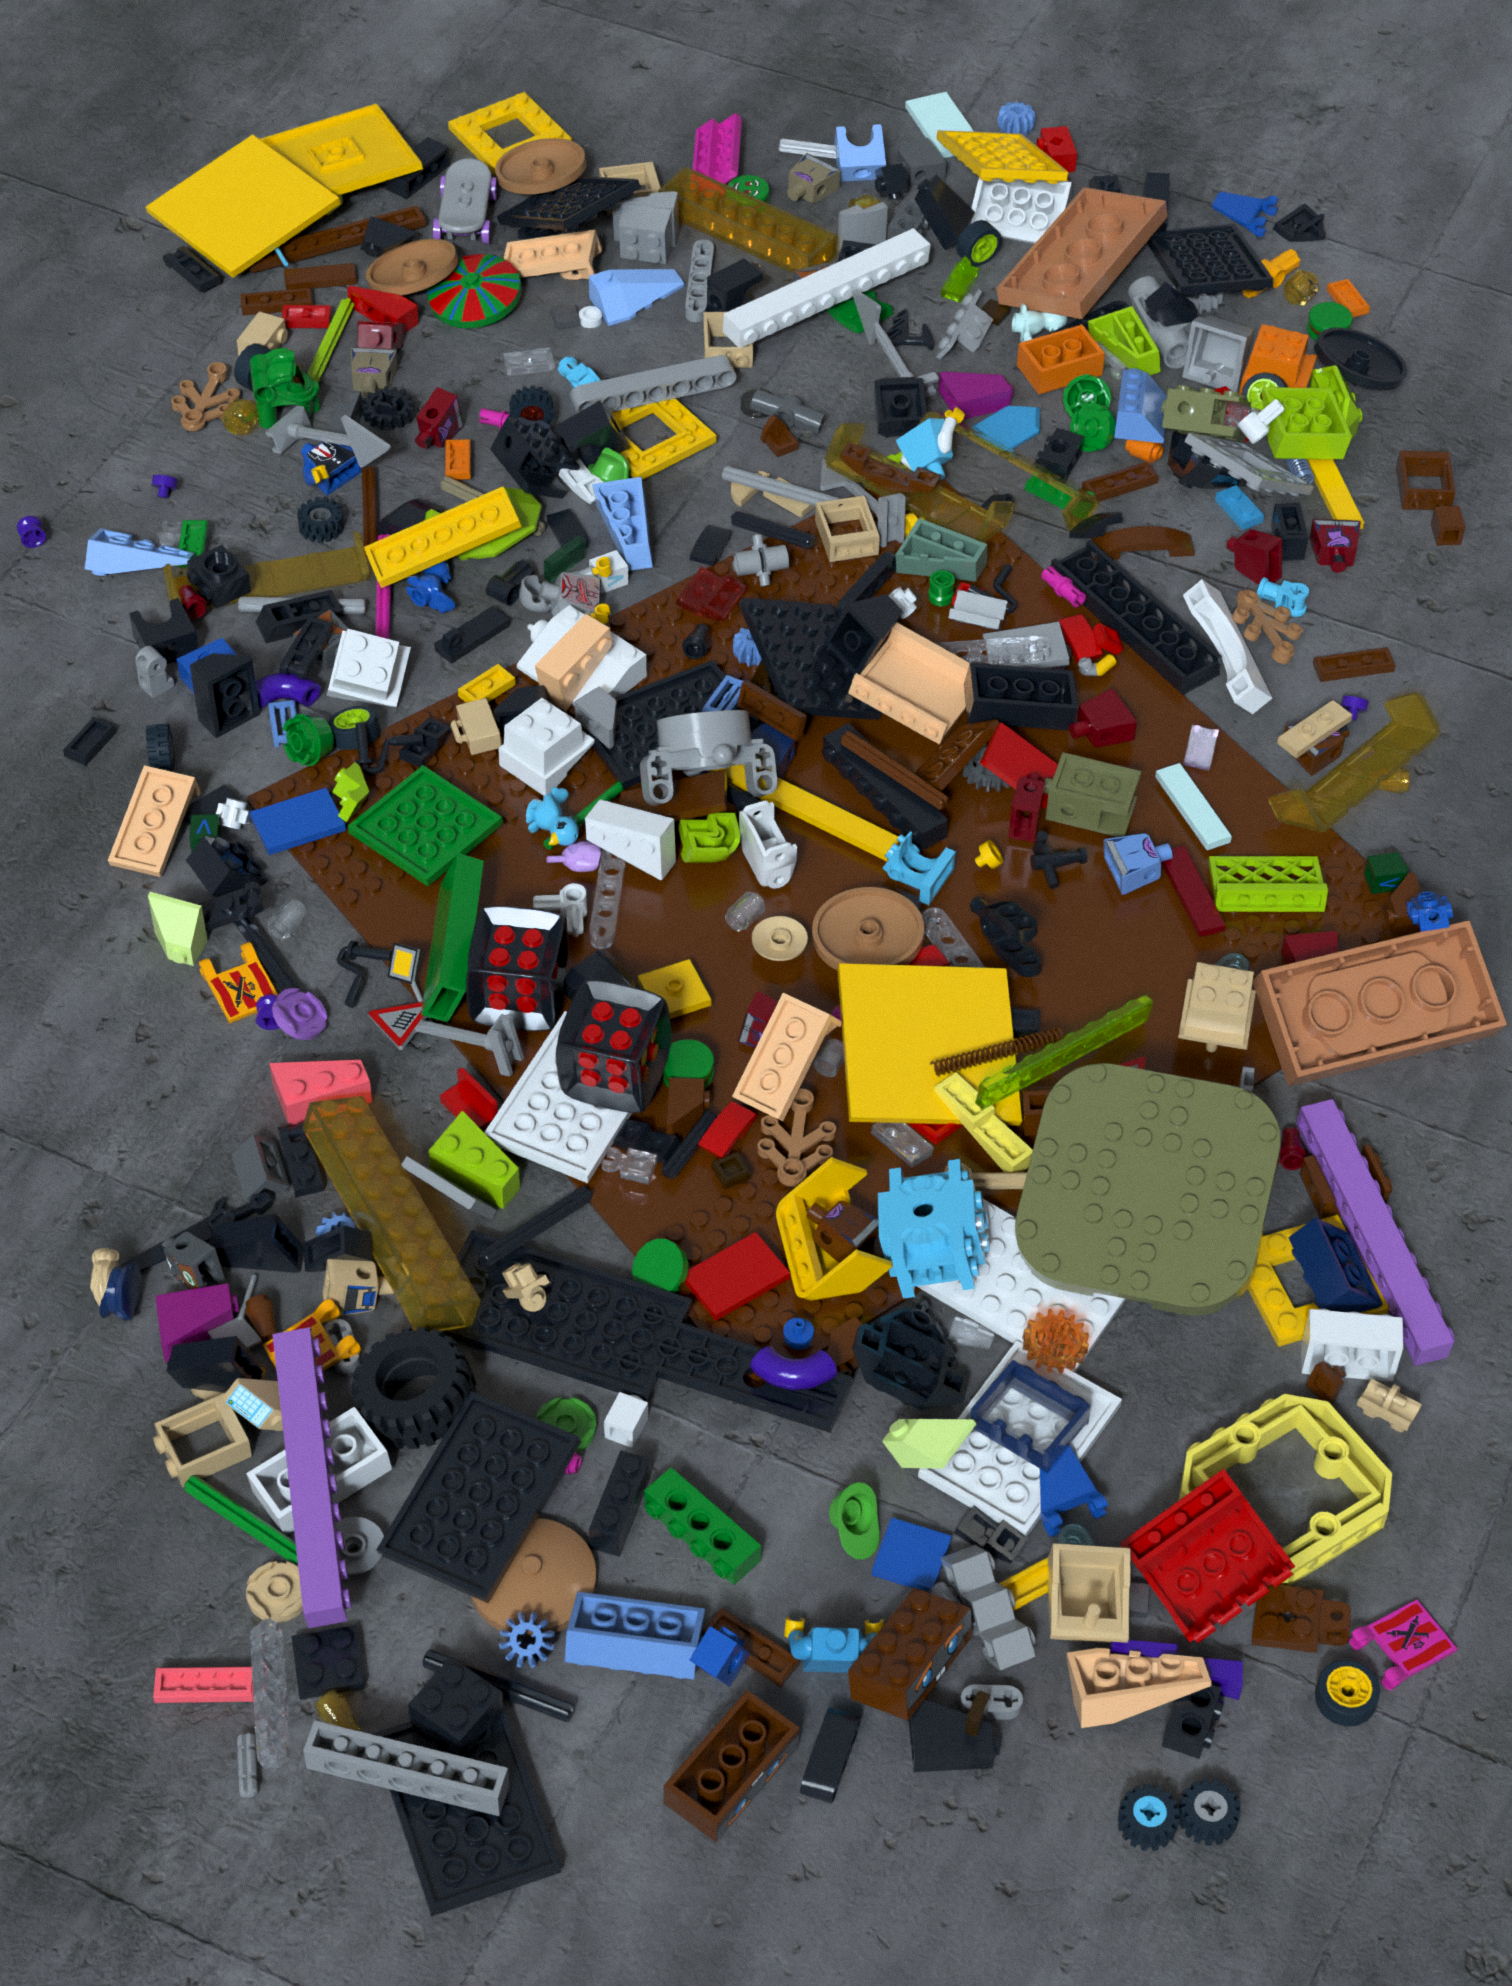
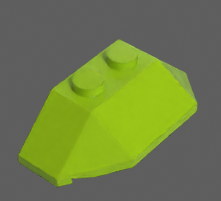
[1309,365,1362,439]
[457,487,542,560]

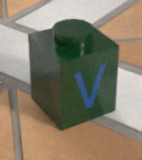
[189,814,222,852]
[1363,852,1409,894]

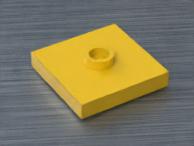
[638,959,711,1019]

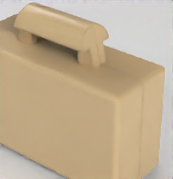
[450,698,502,755]

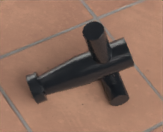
[1030,831,1087,889]

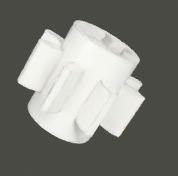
[888,587,917,619]
[216,798,251,829]

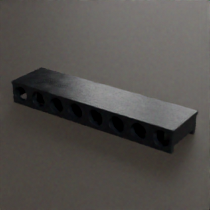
[1050,540,1222,695]

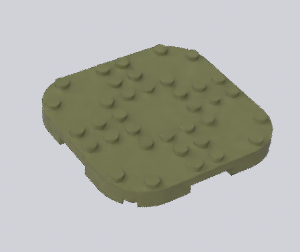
[1015,1063,1281,1316]

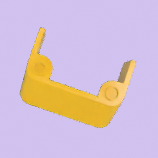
[776,1157,893,1301]

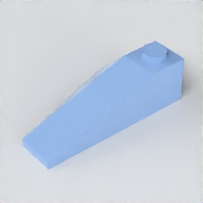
[589,269,684,326]
[85,528,194,576]

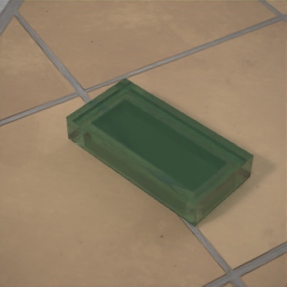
[543,535,586,583]

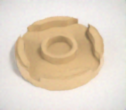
[246,1561,303,1623]

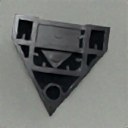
[1167,430,1247,489]
[852,1300,968,1410]

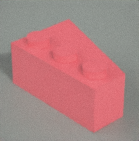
[269,1060,372,1127]

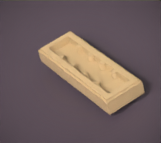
[1277,700,1352,758]

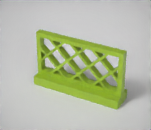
[1208,856,1328,912]

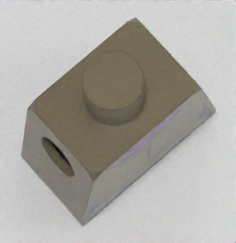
[787,153,841,203]
[350,347,398,398]

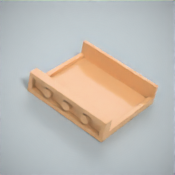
[848,623,969,745]

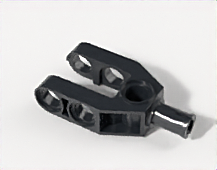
[970,896,1042,977]

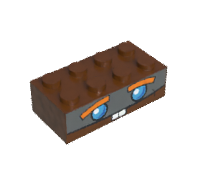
[848,1587,973,1721]
[663,1690,800,1842]

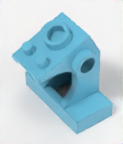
[883,832,956,905]

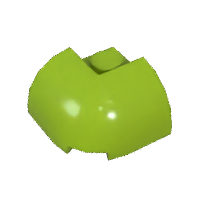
[678,813,740,863]

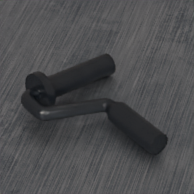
[967,564,1018,614]
[355,722,423,774]
[336,941,392,1008]

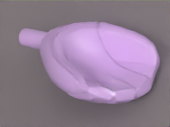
[546,841,601,872]

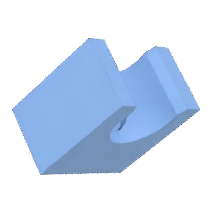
[834,124,886,182]

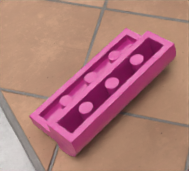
[691,113,742,196]

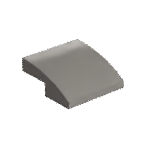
[837,202,888,252]

